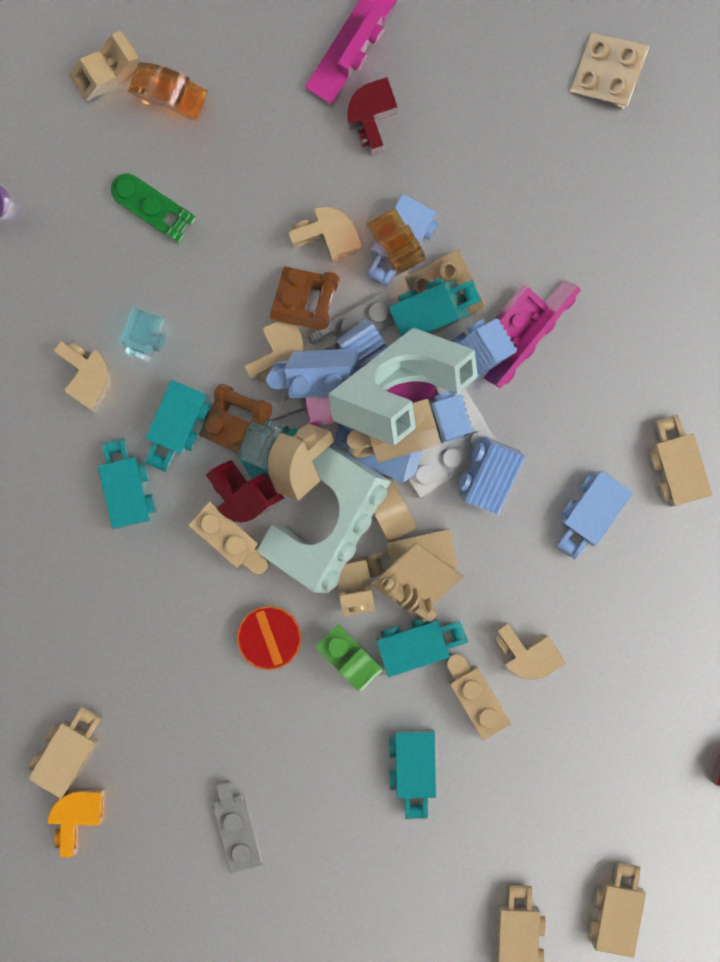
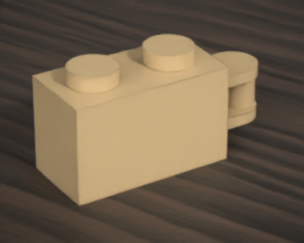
[347,399,441,463]
[650,415,712,507]
[188,501,269,575]
[366,529,458,578]
[446,653,511,741]
[28,706,102,799]
[588,862,646,958]
[496,885,546,962]

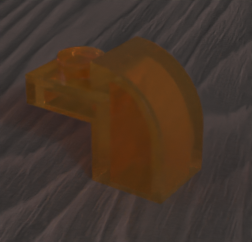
[127,62,208,120]
[367,208,426,276]

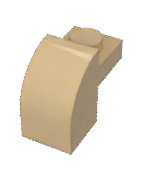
[68,31,139,101]
[288,207,362,262]
[244,321,304,382]
[54,341,112,412]
[268,423,334,501]
[373,472,417,542]
[338,556,376,616]
[495,622,566,679]

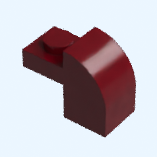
[347,77,398,156]
[206,460,285,523]

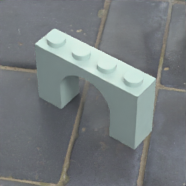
[329,328,478,446]
[257,443,391,594]

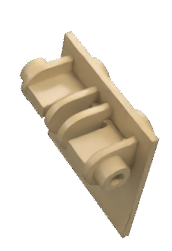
[570,33,650,110]
[405,249,487,335]
[372,542,463,622]

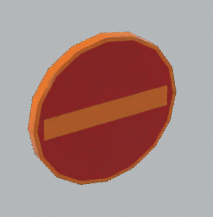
[237,606,301,670]

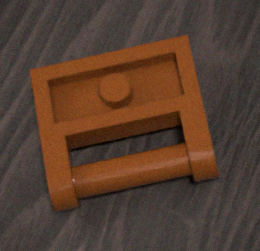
[270,266,340,330]
[199,383,273,459]

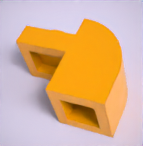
[48,788,105,858]

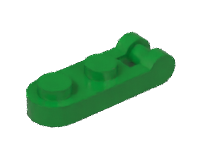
[111,173,196,244]

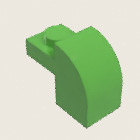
[315,624,384,692]

